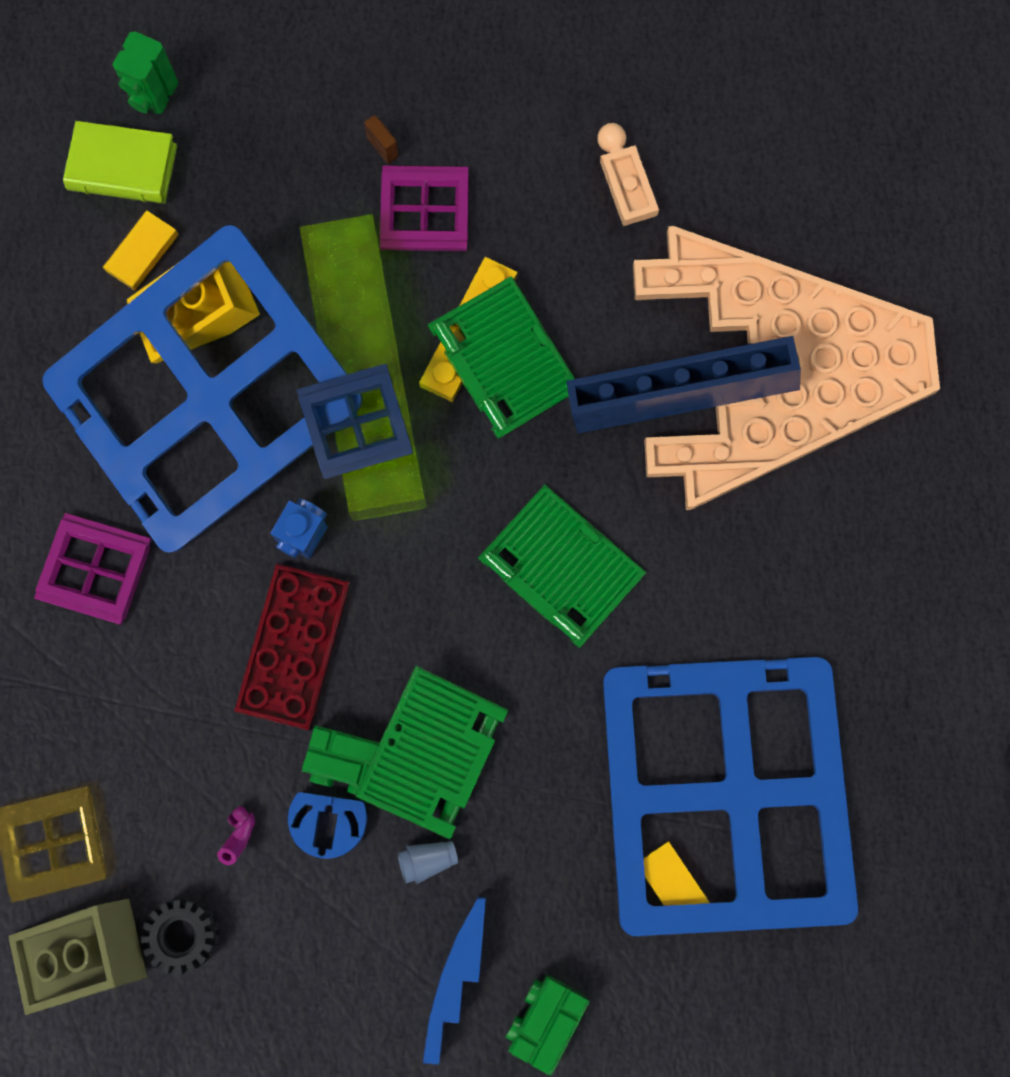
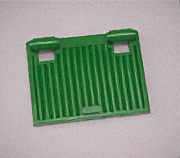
[428,276,575,439]
[478,485,647,648]
[355,666,508,839]

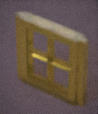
[0,786,107,903]

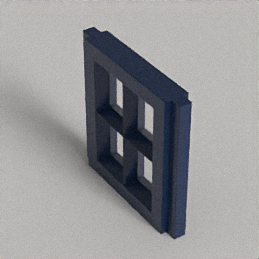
[297,363,413,479]

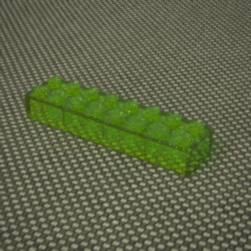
[300,214,427,521]

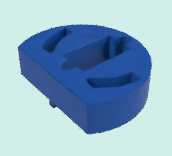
[288,792,368,859]

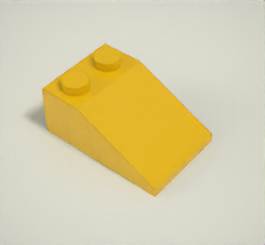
[127,262,260,364]

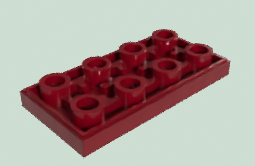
[234,564,350,731]

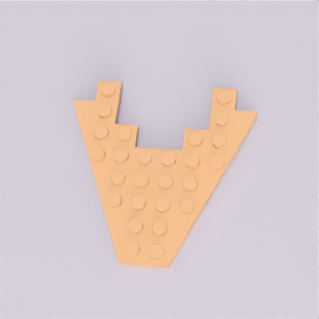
[633,226,940,510]

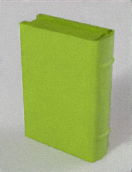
[63,121,177,204]

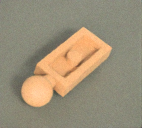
[598,123,659,226]

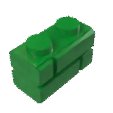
[112,31,179,115]
[302,725,379,794]
[505,974,590,1076]

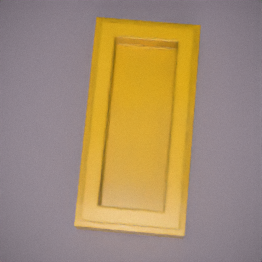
[103,211,179,291]
[643,841,710,906]

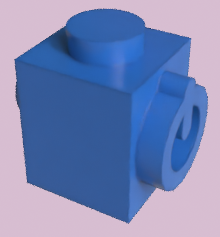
[270,498,328,559]

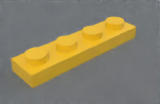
[419,257,518,402]

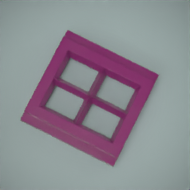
[380,166,469,251]
[34,513,152,625]

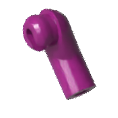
[217,806,256,865]

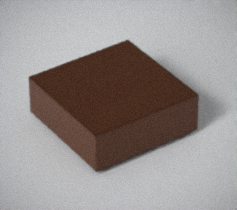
[364,115,399,165]

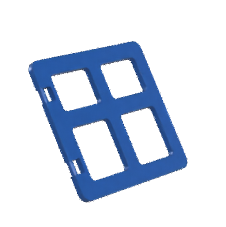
[43,226,363,552]
[603,657,858,936]

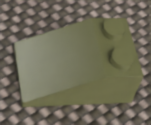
[8,899,148,1015]

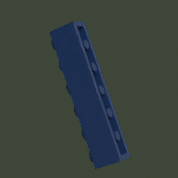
[566,336,801,433]

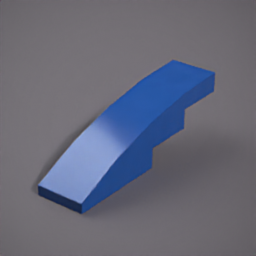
[423,896,486,1064]

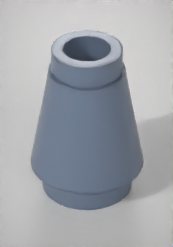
[397,841,458,885]

